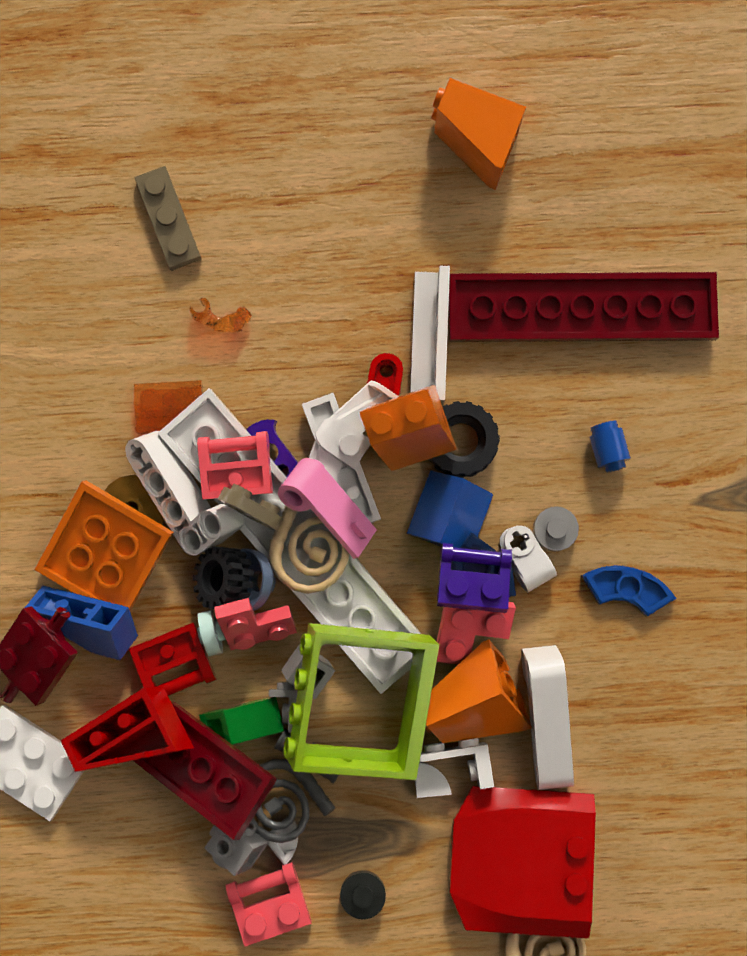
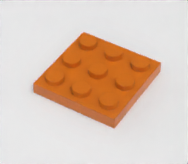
[34,480,174,611]

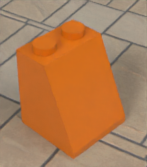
[431,78,526,190]
[360,384,457,471]

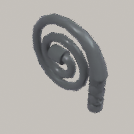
[252,759,336,843]

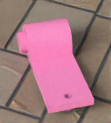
[278,458,377,559]

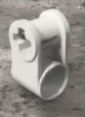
[499,525,557,593]

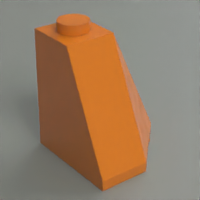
[425,639,532,743]

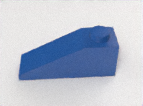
[25,585,138,660]

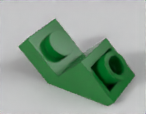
[199,697,284,745]

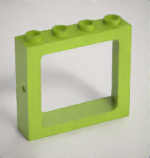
[283,623,440,780]

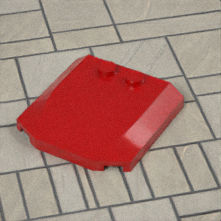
[449,786,596,939]

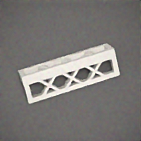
[410,266,450,406]

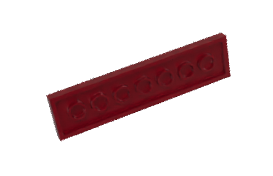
[449,272,719,342]

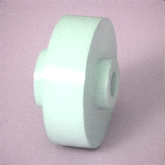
[197,610,226,657]

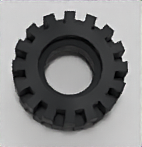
[193,546,254,609]

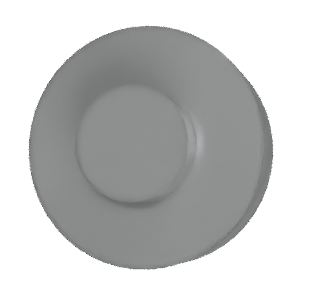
[533,507,579,552]

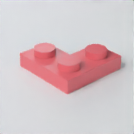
[214,598,297,651]
[437,602,516,665]

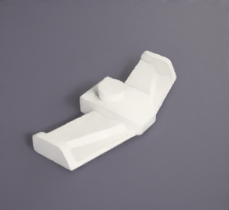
[309,380,399,481]

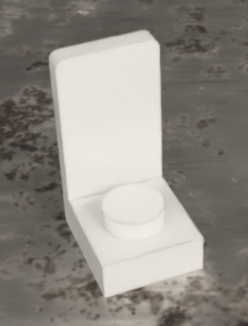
[420,738,494,789]

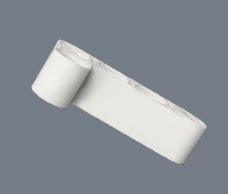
[125,431,244,556]
[521,645,574,790]

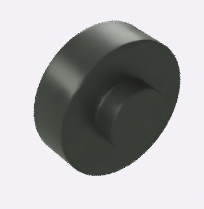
[340,870,386,920]

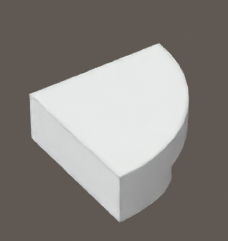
[415,762,452,798]
[268,818,298,865]

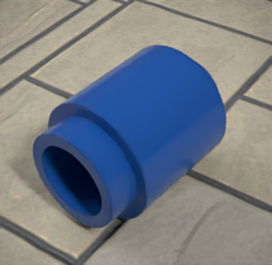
[589,420,631,473]

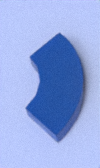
[581,565,677,616]

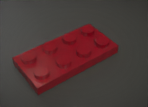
[134,701,277,840]

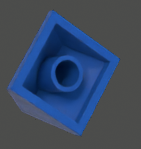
[406,470,494,548]

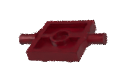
[0,606,78,706]

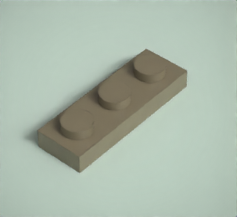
[134,166,202,271]

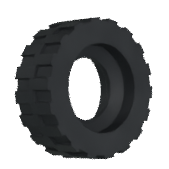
[429,401,500,478]

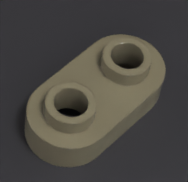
[217,484,283,531]

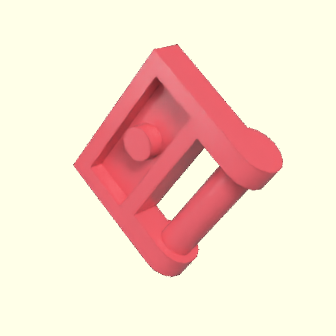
[197,431,273,500]
[225,862,312,947]

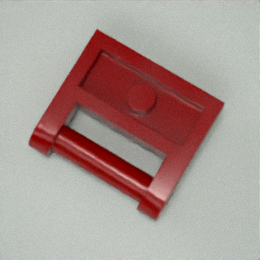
[129,622,217,696]

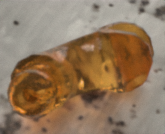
[189,298,252,333]

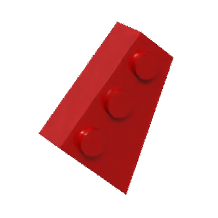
[60,686,194,772]

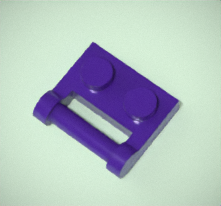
[437,543,512,613]

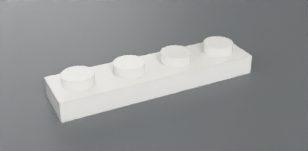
[302,393,381,523]

